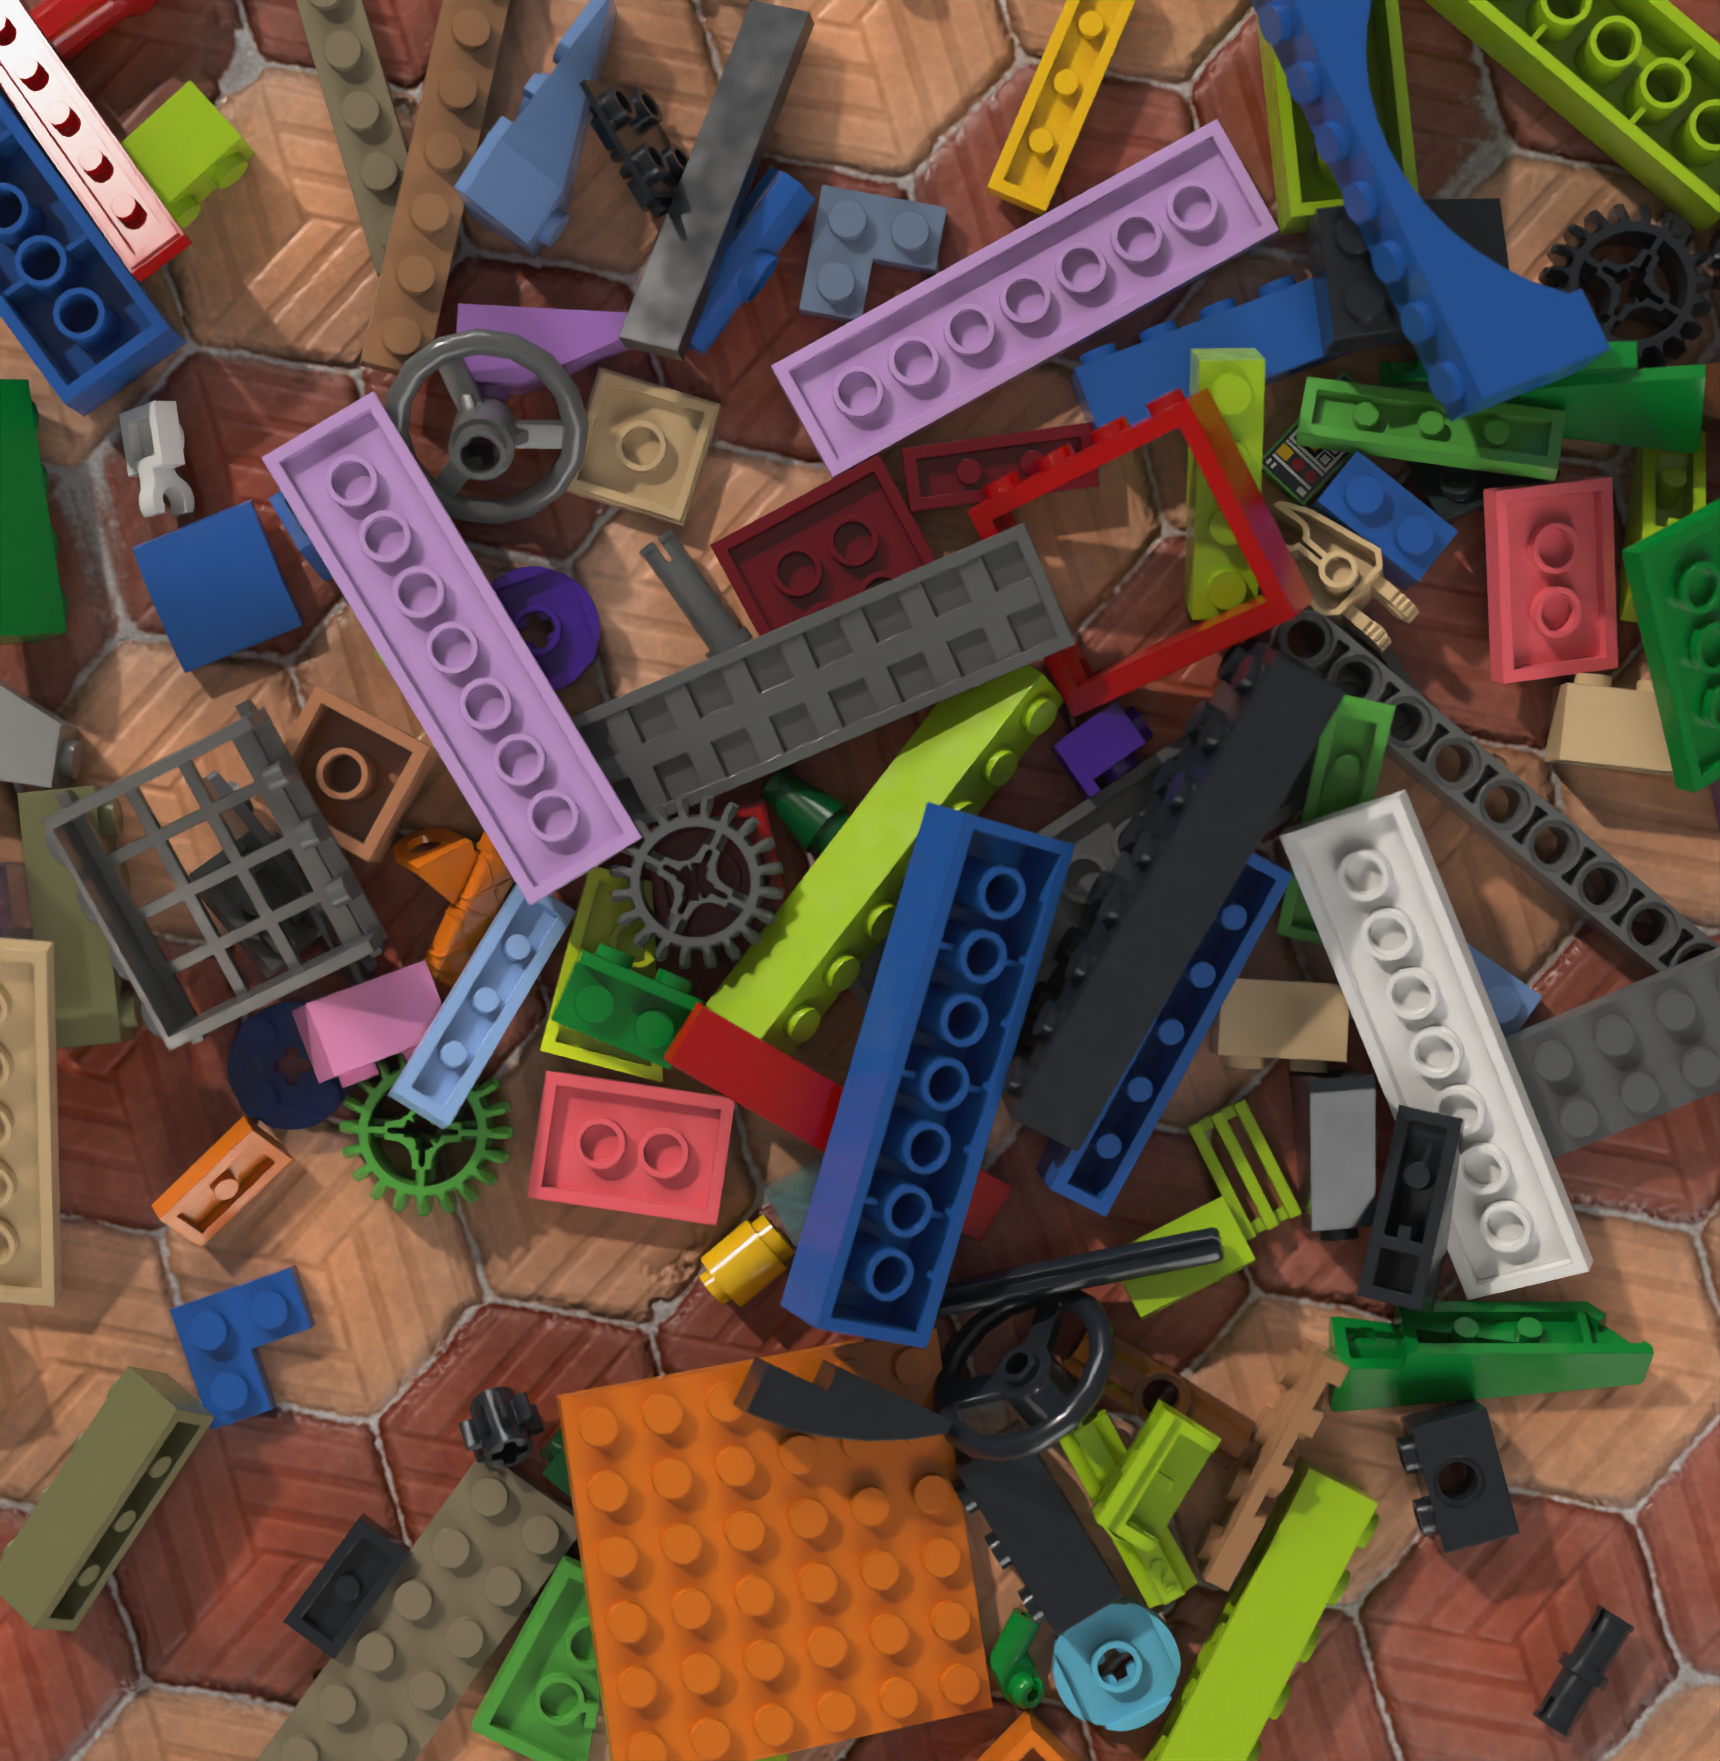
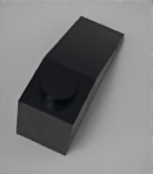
[1357,1105,1465,1311]

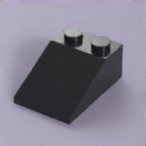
[1305,198,1510,354]

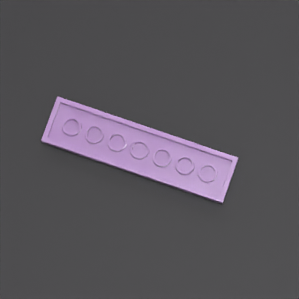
[771,119,1279,479]
[262,391,643,906]

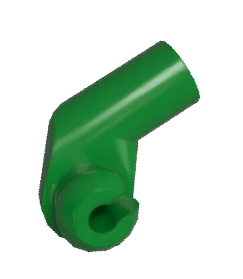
[989,1608,1045,1709]

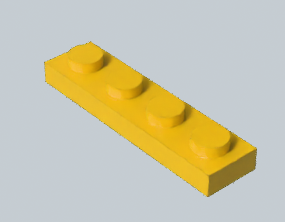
[986,0,1136,216]

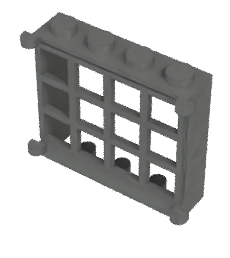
[41,699,388,1051]

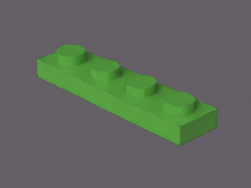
[1296,376,1567,481]
[1276,695,1396,945]

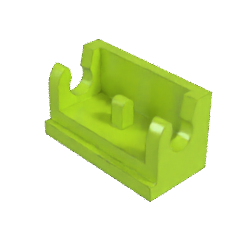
[1121,1196,1256,1321]
[1091,1399,1222,1554]

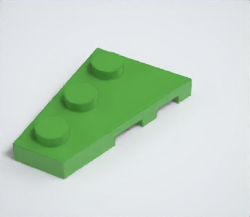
[471,1554,600,1761]

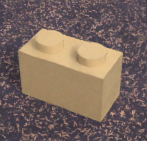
[1545,673,1674,776]
[1210,977,1349,1073]

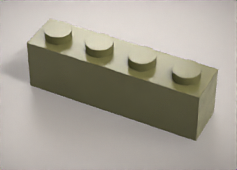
[17,785,143,1049]
[0,1366,215,1631]

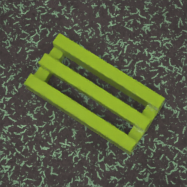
[1186,1098,1302,1241]

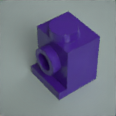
[1049,700,1154,800]

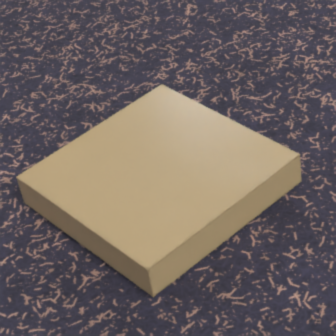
[566,367,721,528]

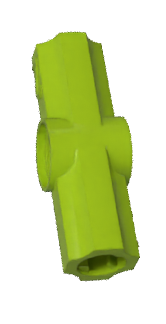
[1059,1409,1198,1608]

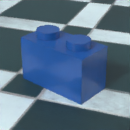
[1308,451,1459,591]

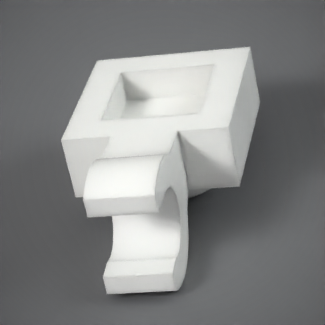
[119,401,195,518]

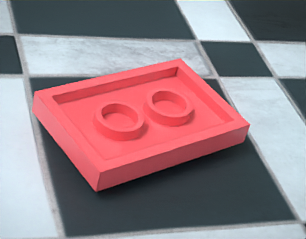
[1483,475,1618,684]
[527,1069,736,1226]

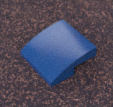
[133,499,304,673]

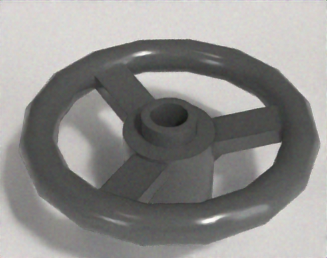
[385,328,589,525]

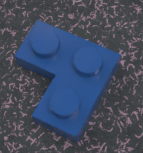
[170,1265,316,1430]

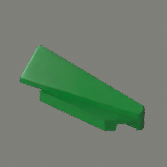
[1380,341,1706,454]
[1329,1301,1654,1412]

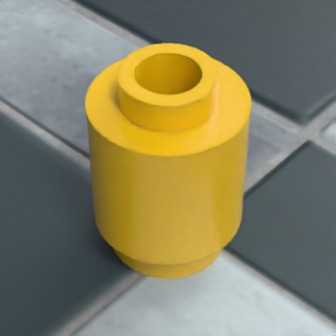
[699,1213,796,1307]

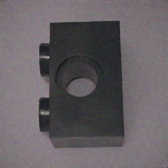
[1396,1399,1520,1553]

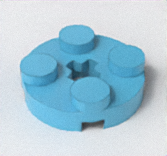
[1051,1597,1181,1732]

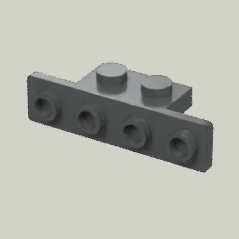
[189,771,379,986]

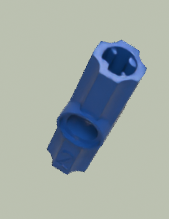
[689,166,815,357]

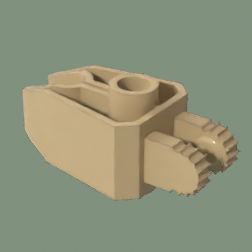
[1274,501,1419,653]

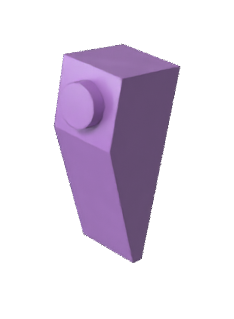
[456,304,631,404]

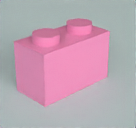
[291,960,442,1088]

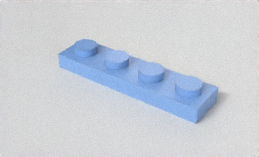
[388,883,576,1129]

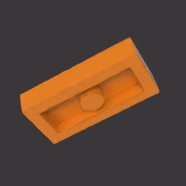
[151,1116,293,1248]

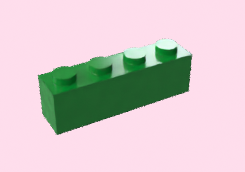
[0,379,68,645]

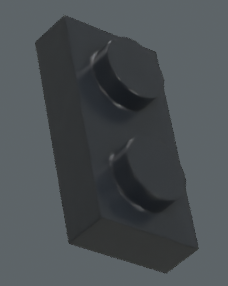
[283,1513,412,1660]

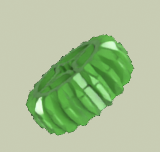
[339,1052,515,1216]

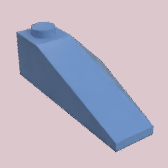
[454,0,617,258]

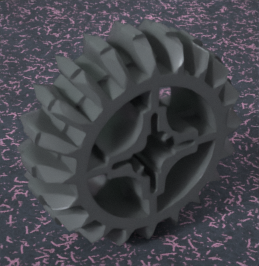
[609,795,784,969]

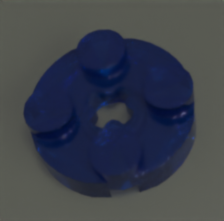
[228,1002,356,1130]

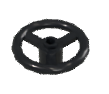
[933,1290,1115,1462]

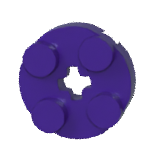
[491,566,602,693]

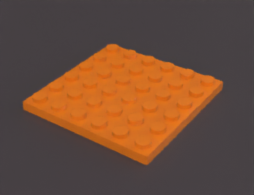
[556,1327,993,1761]

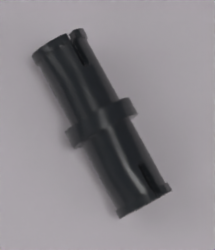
[1533,1605,1635,1738]

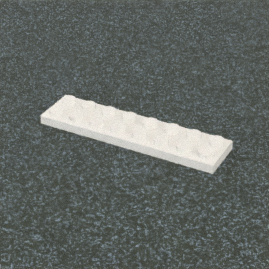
[1279,789,1593,1300]

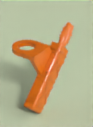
[393,828,514,988]

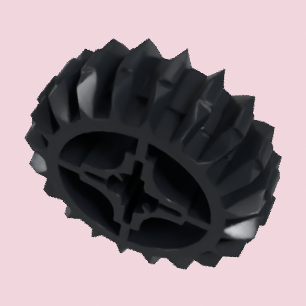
[1538,204,1714,369]

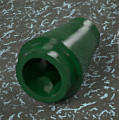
[760,768,851,856]

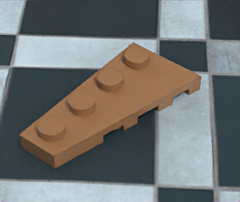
[1195,1338,1350,1591]

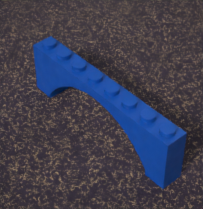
[1250,0,1611,422]

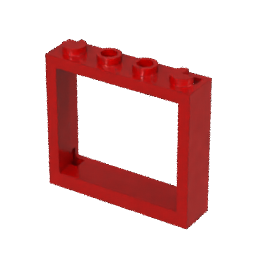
[967,387,1314,717]

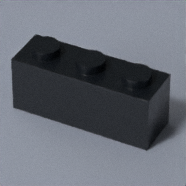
[951,1419,1123,1636]

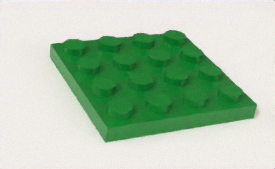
[1622,498,1720,793]

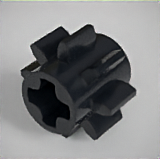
[459,1387,544,1468]

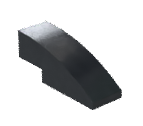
[733,1356,953,1441]

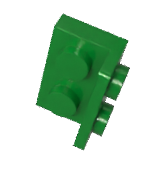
[550,942,704,1070]

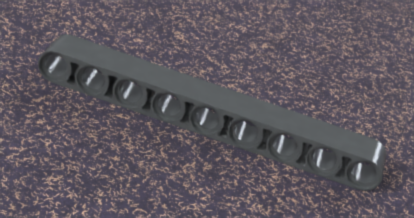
[1267,610,1720,976]

